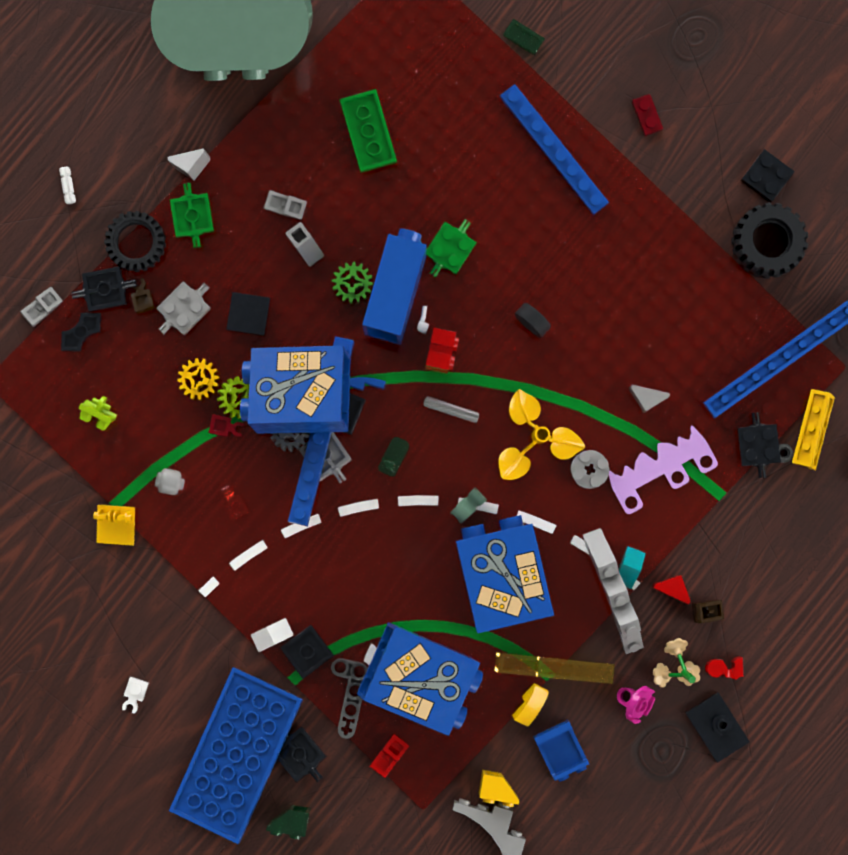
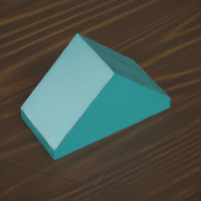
[618,546,646,589]

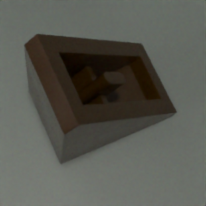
[692,600,724,624]

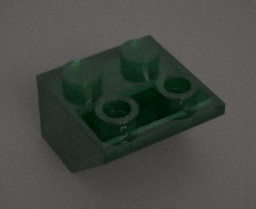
[266,805,311,839]

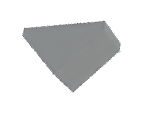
[168,148,210,181]
[629,385,670,413]

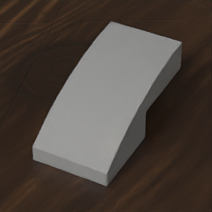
[263,190,307,220]
[20,287,63,327]

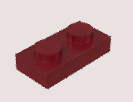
[632,94,663,136]

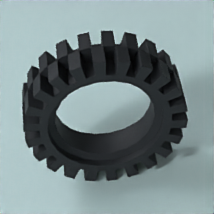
[104,211,166,272]

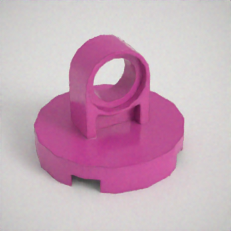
[617,686,655,724]

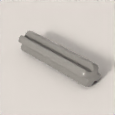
[424,396,479,423]

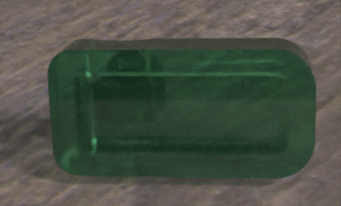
[378,437,409,477]

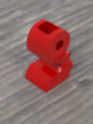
[705,656,744,680]

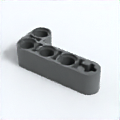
[331,658,368,739]

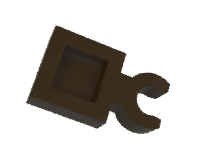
[131,278,155,314]

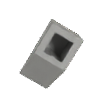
[285,222,325,267]

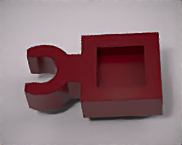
[208,414,244,437]

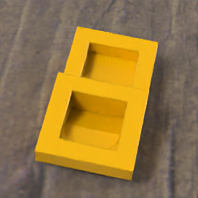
[512,683,549,727]

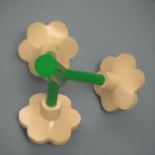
[653,638,700,687]

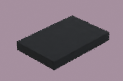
[685,692,750,763]

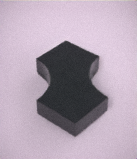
[61,313,102,352]

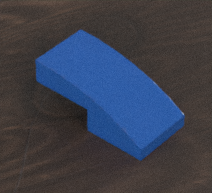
[350,377,386,391]

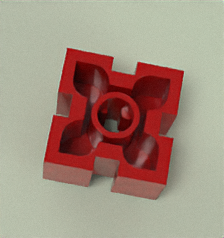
[425,328,459,374]

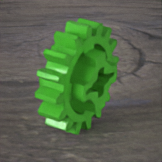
[332,262,373,304]

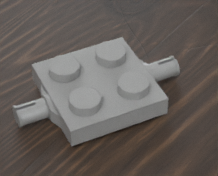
[157,281,211,336]
[299,432,352,483]

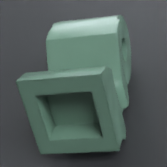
[450,487,487,524]

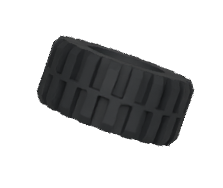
[731,203,809,279]

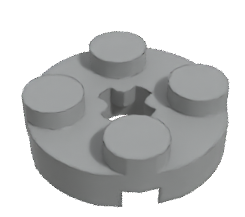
[570,450,609,489]

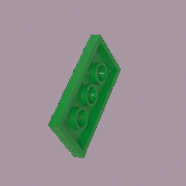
[340,89,397,173]

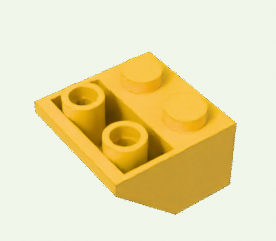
[478,770,519,807]

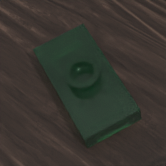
[503,19,545,56]

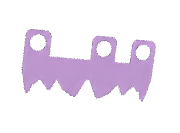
[609,425,718,514]

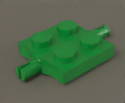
[170,183,214,248]
[426,219,477,278]

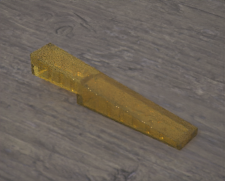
[495,652,615,684]

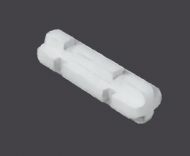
[59,167,76,204]

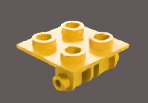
[93,505,135,546]

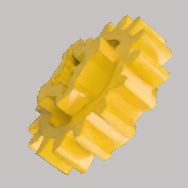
[177,358,220,400]

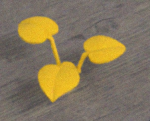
[498,389,585,480]

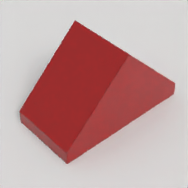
[651,575,690,605]

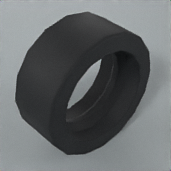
[514,303,551,338]

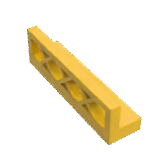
[792,389,835,471]

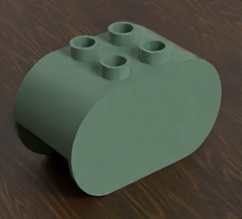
[151,0,313,81]

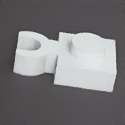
[122,677,149,713]

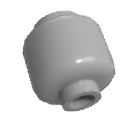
[155,468,185,495]

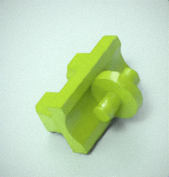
[79,396,117,431]

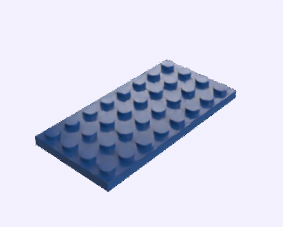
[169,667,303,844]

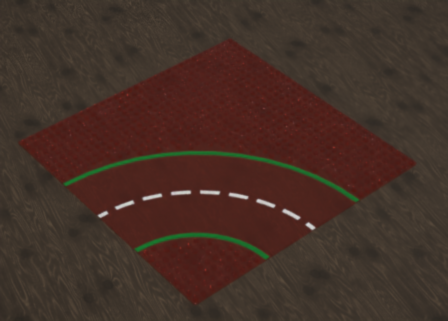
[0,0,845,809]

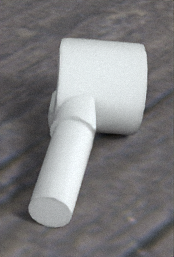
[417,306,430,334]

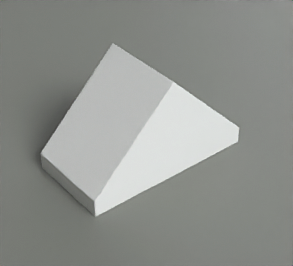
[251,618,294,652]

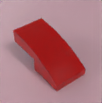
[369,734,409,778]

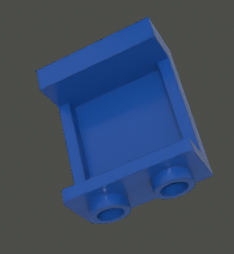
[533,720,589,782]

